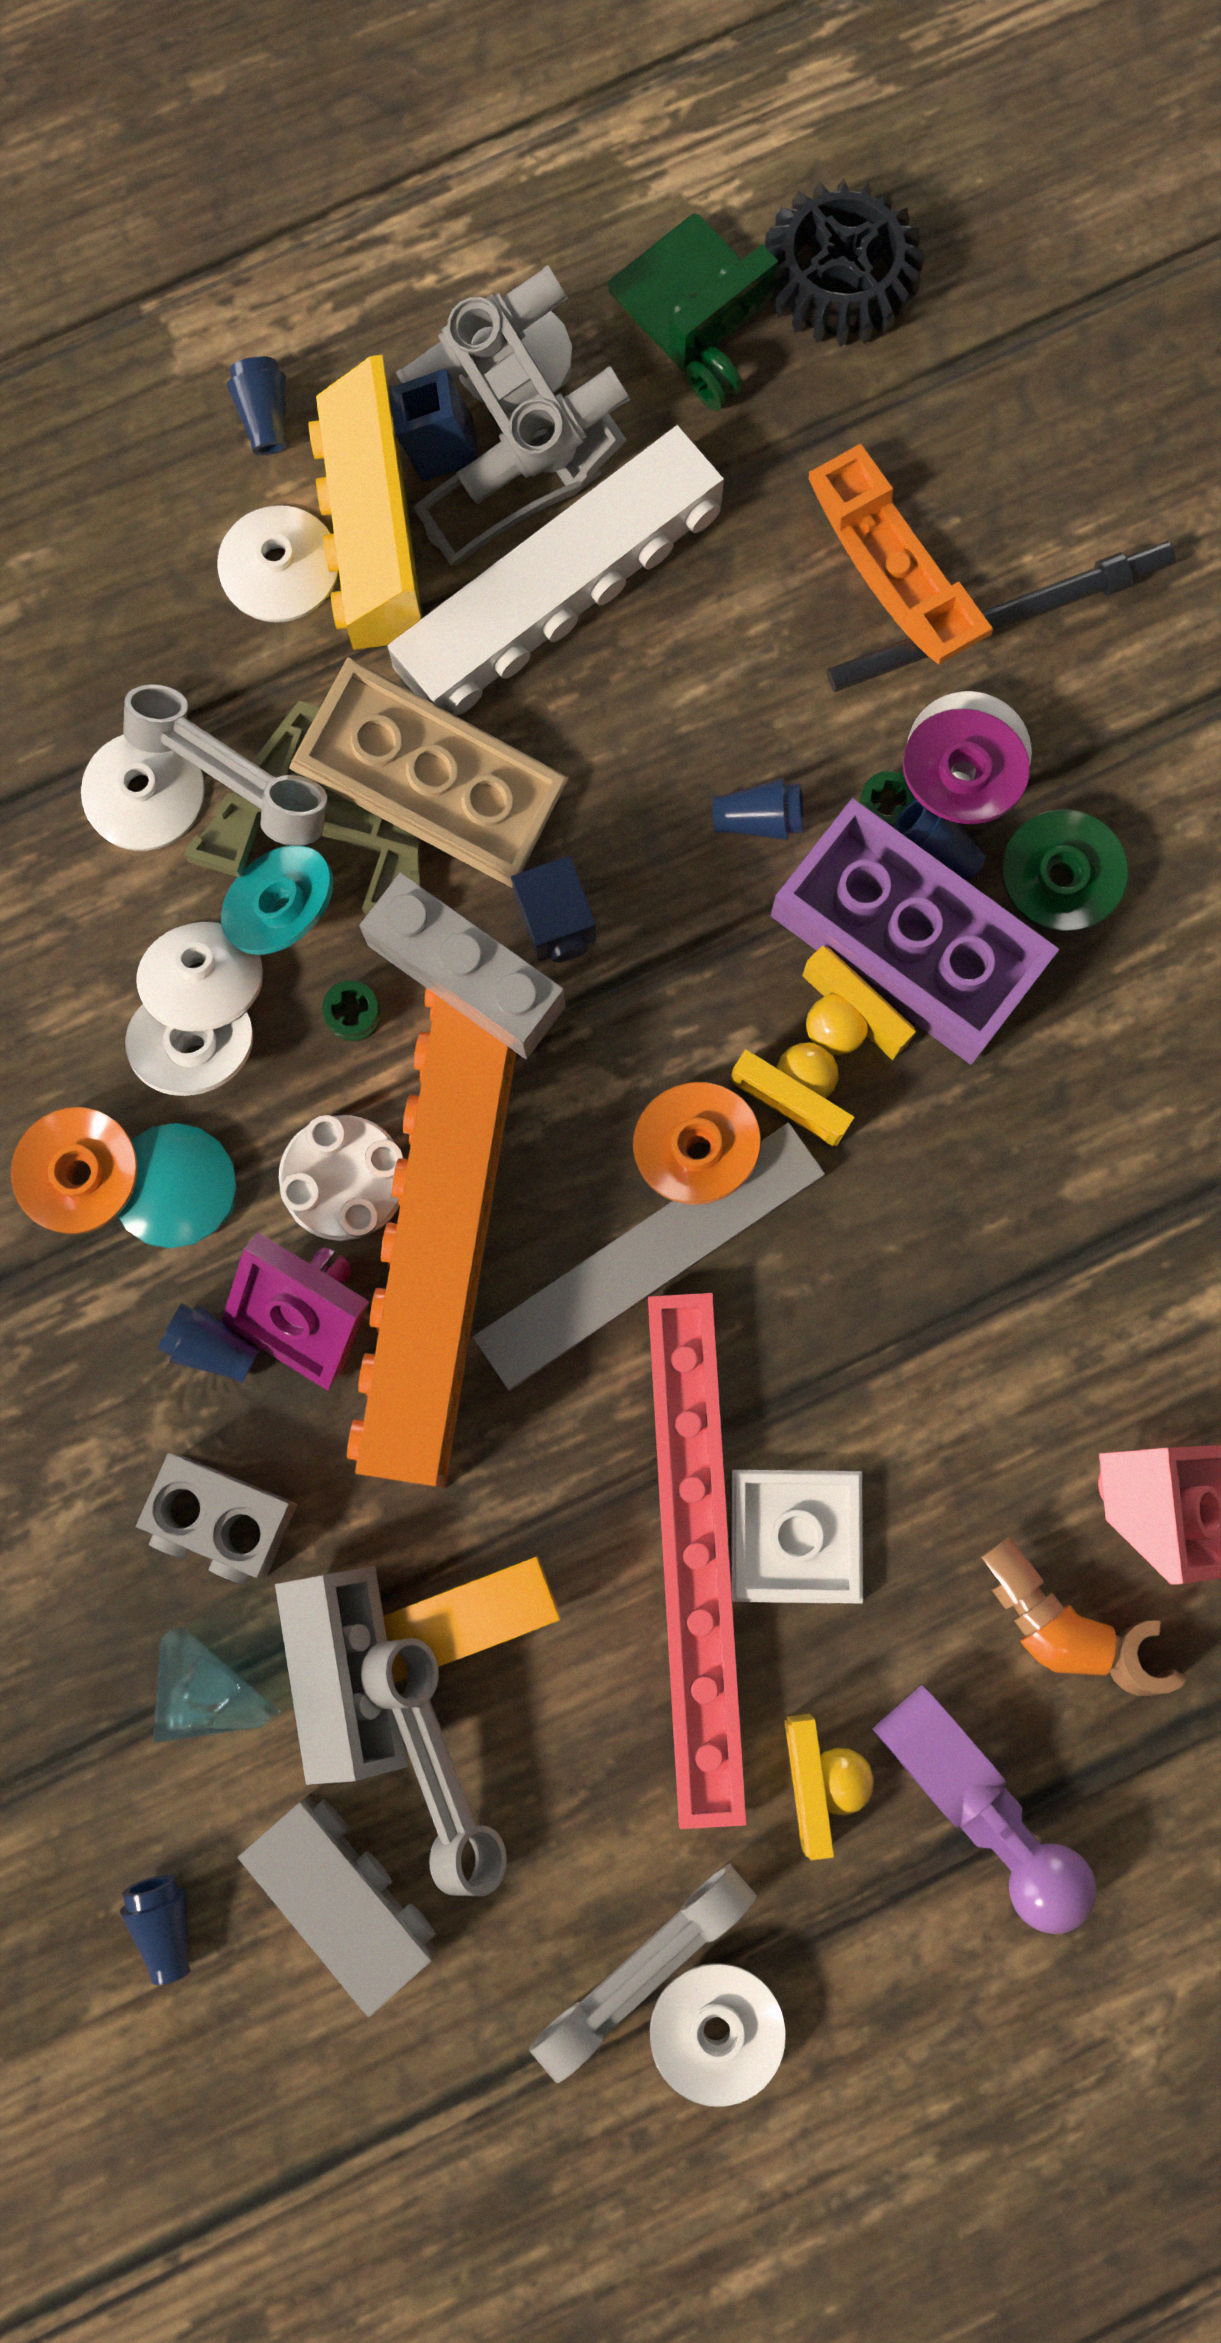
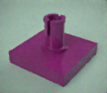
[221,1232,369,1391]

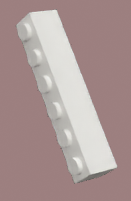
[387,425,724,716]

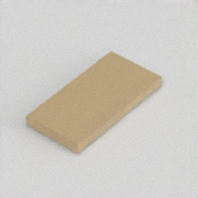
[289,657,568,888]

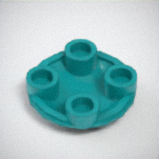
[117,1123,237,1249]

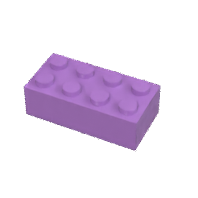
[771,798,1059,1065]

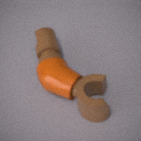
[982,1536,1187,1696]

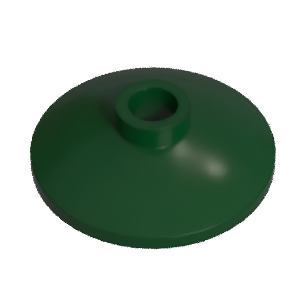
[1002,809,1128,932]

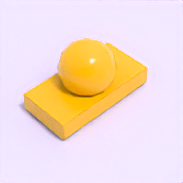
[802,945,915,1060]
[730,1043,854,1147]
[784,1714,874,1860]

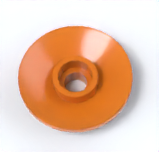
[633,1082,761,1205]
[11,1107,138,1234]

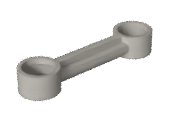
[123,685,327,846]
[361,1638,507,1896]
[529,1864,757,2083]

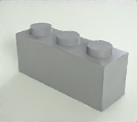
[359,873,566,1060]
[275,1566,408,1785]
[237,1794,436,2018]

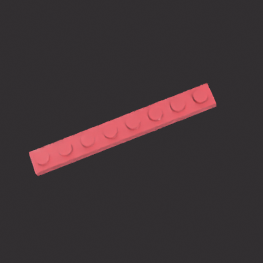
[648,1293,746,1829]

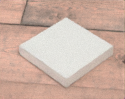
[731,1470,863,1603]

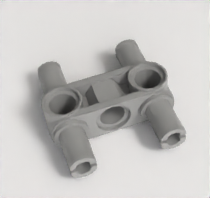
[396,265,631,505]

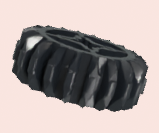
[764,178,924,348]

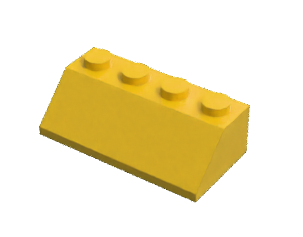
[308,355,422,650]

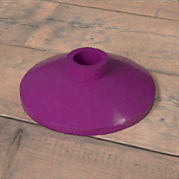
[903,708,1030,824]

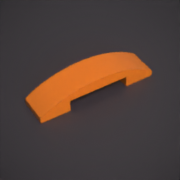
[809,444,993,664]

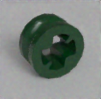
[684,347,743,411]
[859,771,916,827]
[322,981,381,1042]

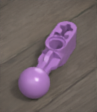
[872,1685,1097,1934]

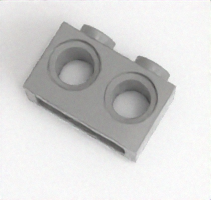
[136,1453,298,1585]

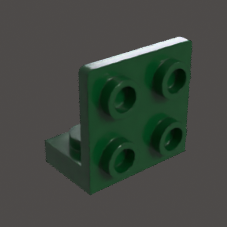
[608,213,778,373]

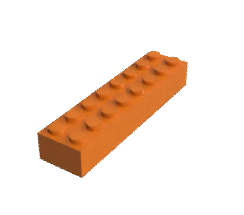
[347,988,517,1488]

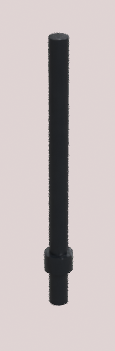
[826,541,1176,692]

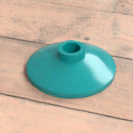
[221,845,333,955]

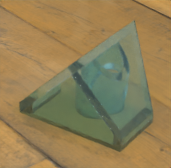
[153,1627,280,1743]

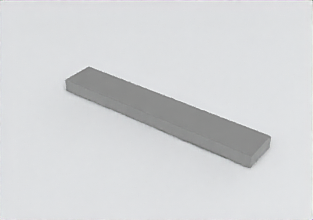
[473,1122,825,1391]

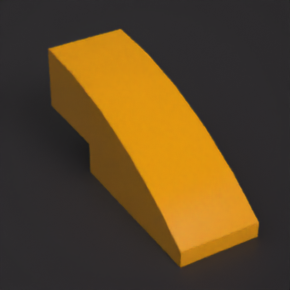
[383,1556,561,1683]

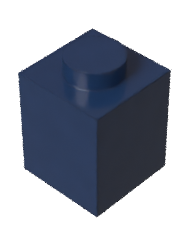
[389,368,479,482]
[510,856,596,963]

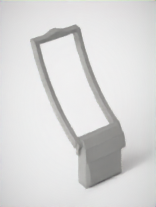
[413,414,626,566]

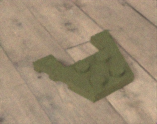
[184,701,421,915]

